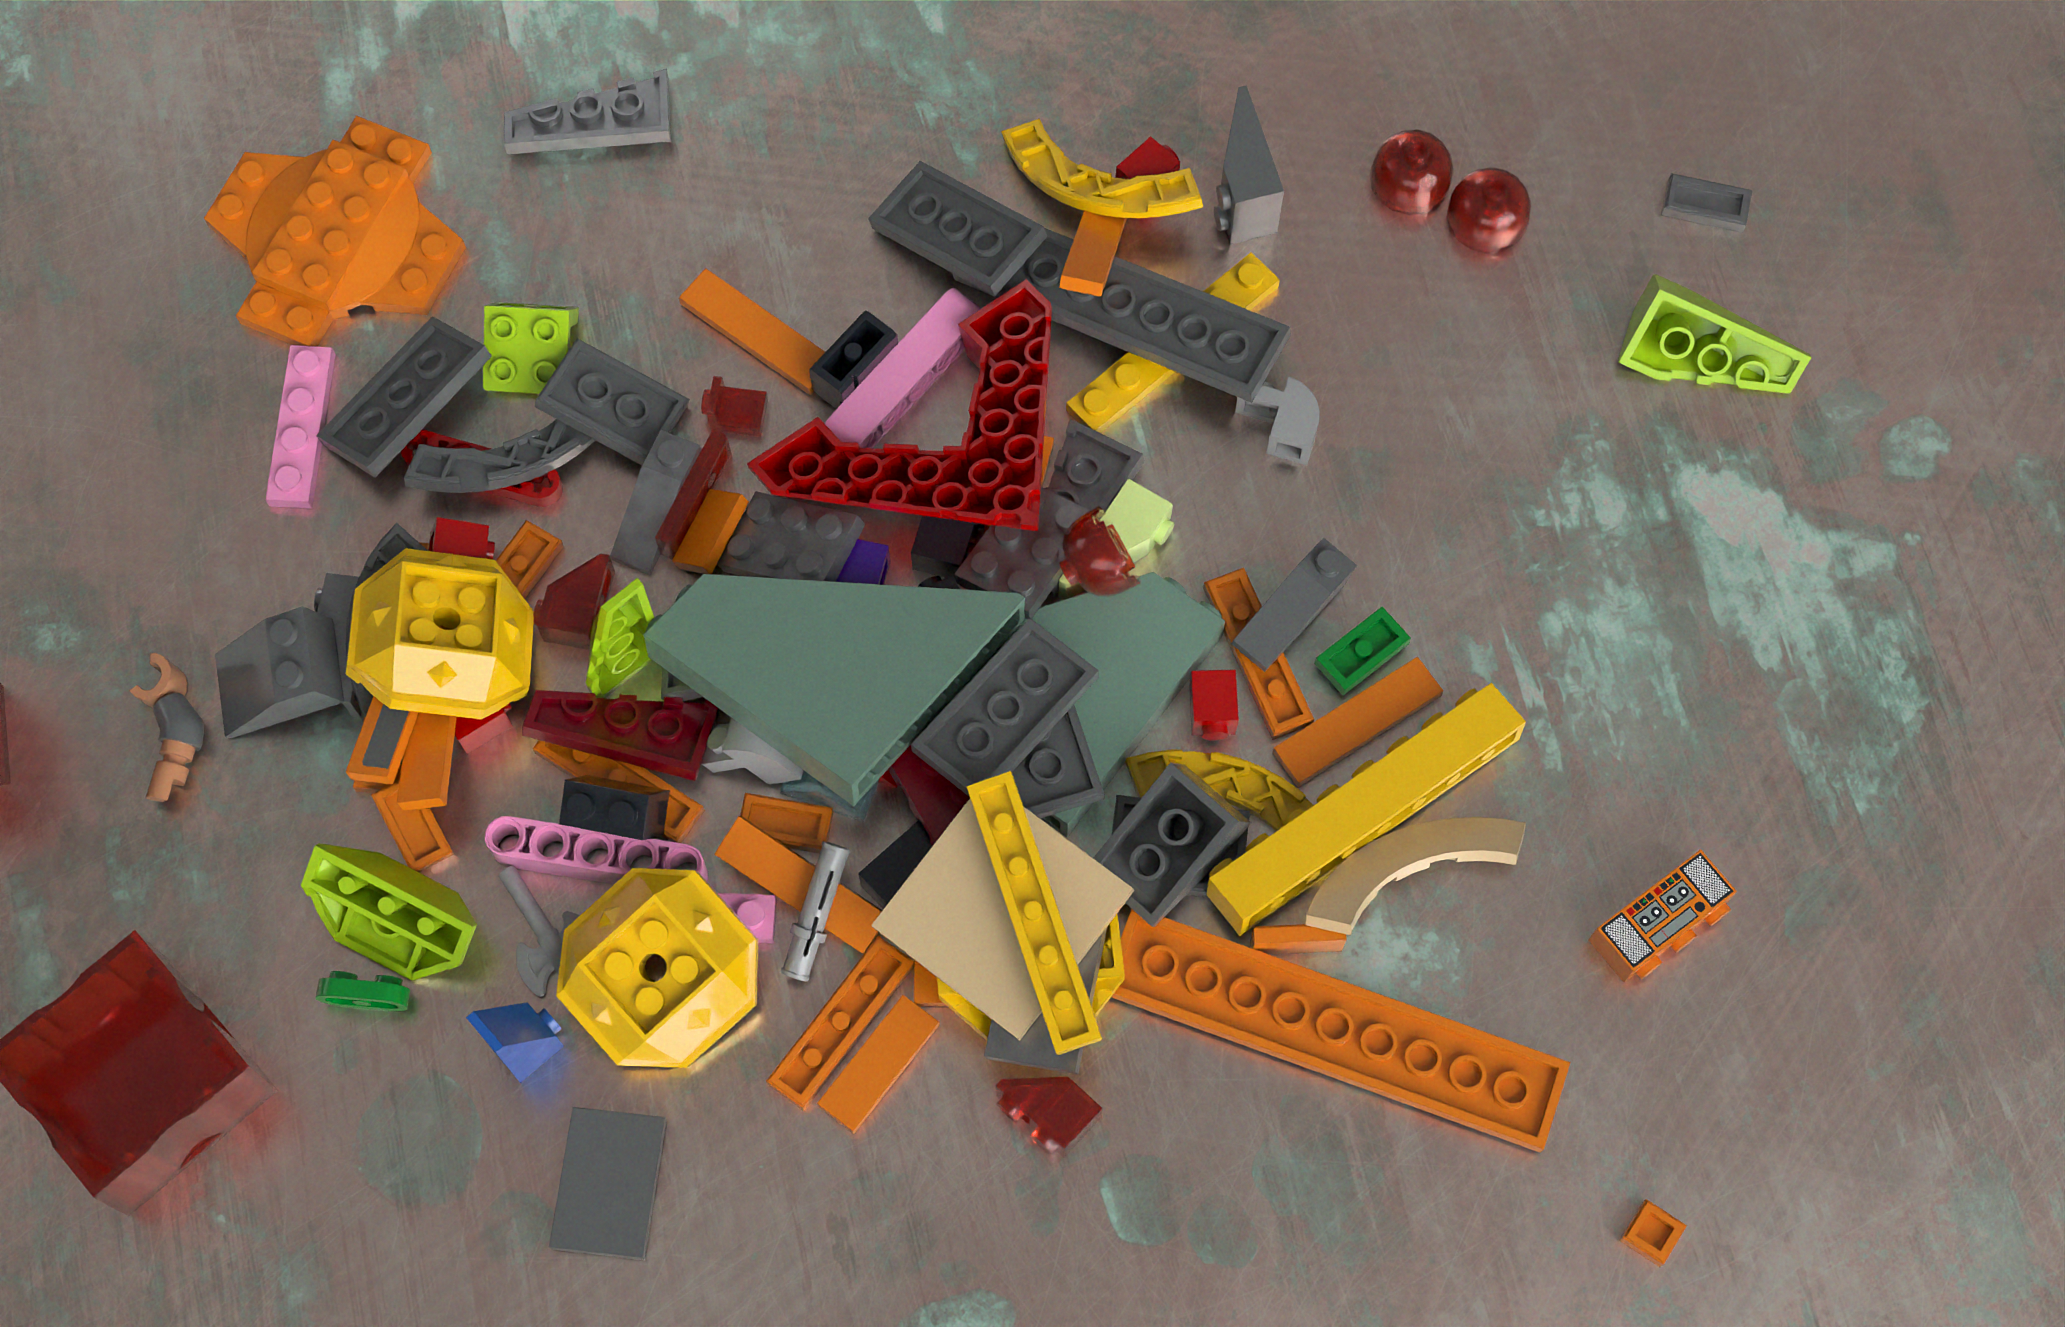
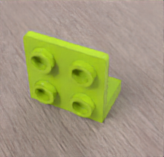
[483,302,579,394]

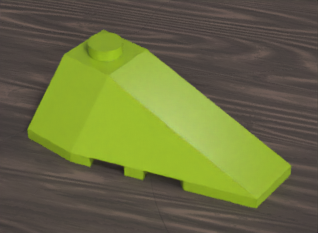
[586,578,655,698]

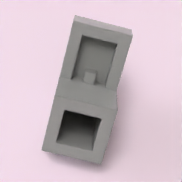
[1235,376,1320,465]
[702,718,804,784]

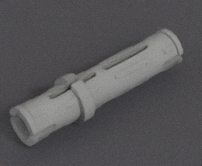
[780,841,851,981]

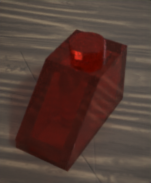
[533,553,615,650]

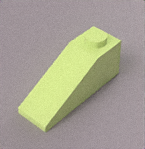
[1058,478,1175,600]

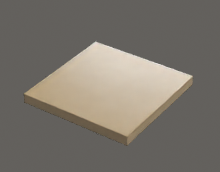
[871,778,1134,1041]

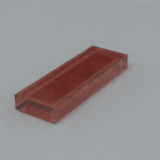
[655,429,732,559]

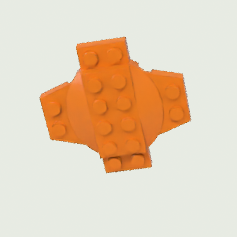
[204,115,466,346]

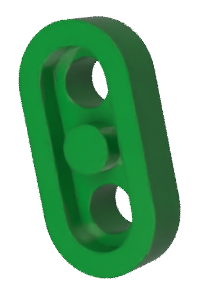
[316,971,411,1011]

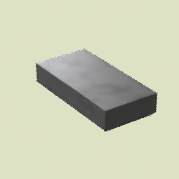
[1661,173,1752,233]

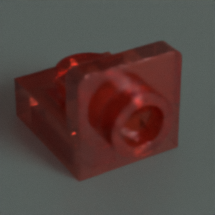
[701,376,768,437]

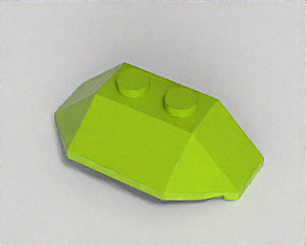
[301,843,477,981]

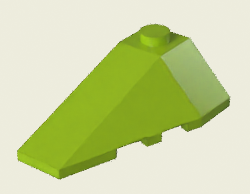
[1618,273,1812,394]

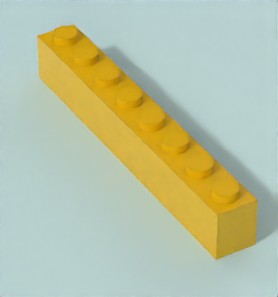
[1206,682,1526,936]

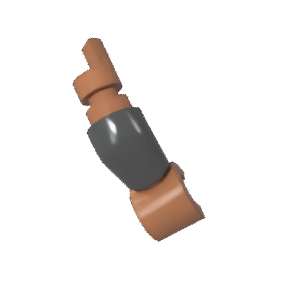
[129,653,204,802]

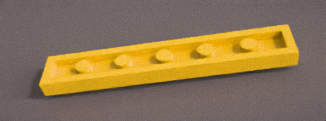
[1066,252,1280,433]
[966,771,1103,1055]

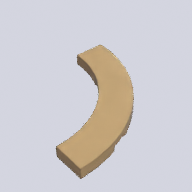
[1306,817,1526,935]

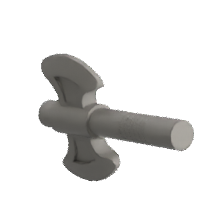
[499,866,580,997]

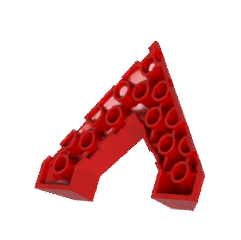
[747,279,1052,531]

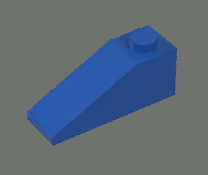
[466,1002,564,1083]

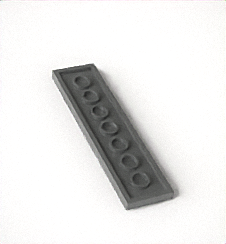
[953,228,1291,403]

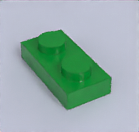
[1314,607,1411,696]

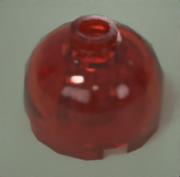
[1369,129,1454,215]
[1446,167,1531,254]
[1059,505,1141,597]

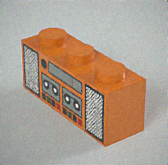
[1589,849,1737,982]

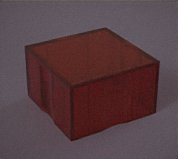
[0,930,278,1217]

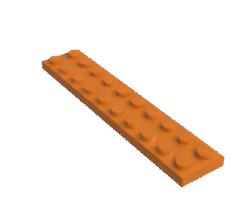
[1112,909,1571,1153]

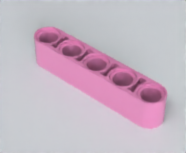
[825,288,982,448]
[485,816,708,884]

